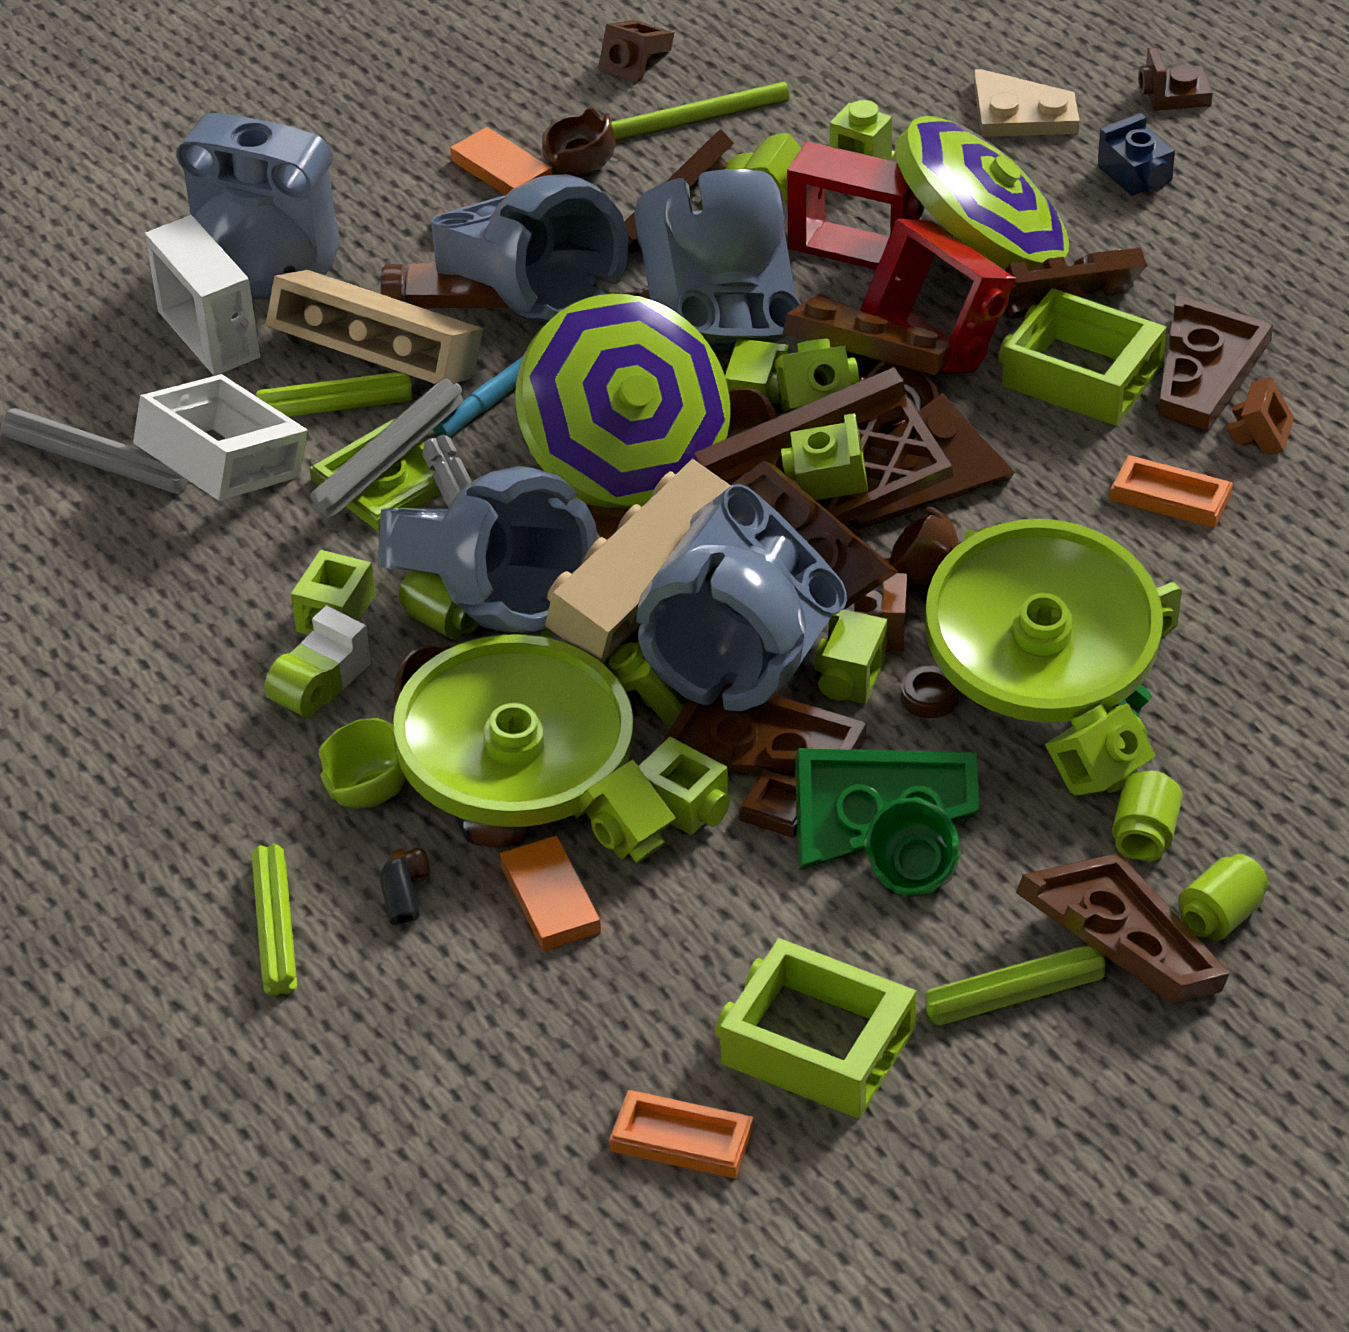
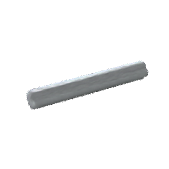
[310,379,463,518]
[0,408,189,494]

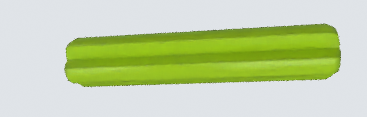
[255,372,413,417]
[251,844,297,996]
[924,944,1106,1026]

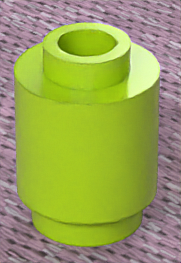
[398,570,479,640]
[1112,770,1183,862]
[1178,854,1268,941]

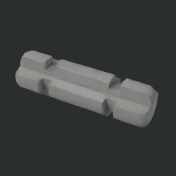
[422,435,472,508]

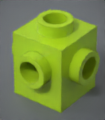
[774,339,859,413]
[1045,703,1156,796]

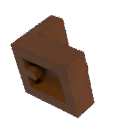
[598,20,675,82]
[1138,47,1213,111]

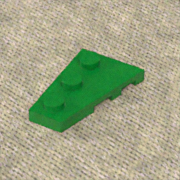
[795,748,979,870]

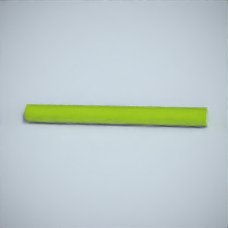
[612,81,790,140]

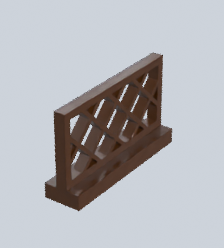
[694,367,954,524]

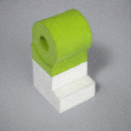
[264,605,371,718]

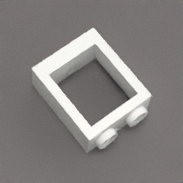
[145,215,260,376]
[133,374,308,501]

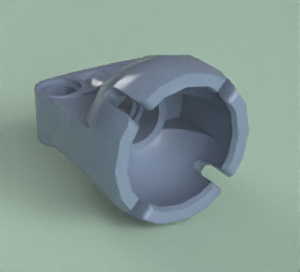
[176,113,340,298]
[634,169,801,352]
[431,175,629,325]
[378,466,597,635]
[636,484,847,711]

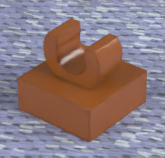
[1226,377,1294,455]
[854,573,907,651]

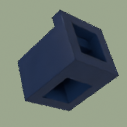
[1097,113,1175,196]

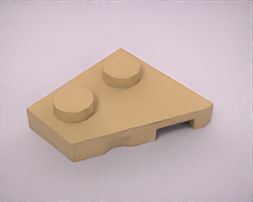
[974,69,1079,137]

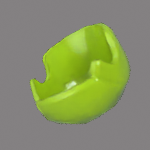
[319,718,406,809]

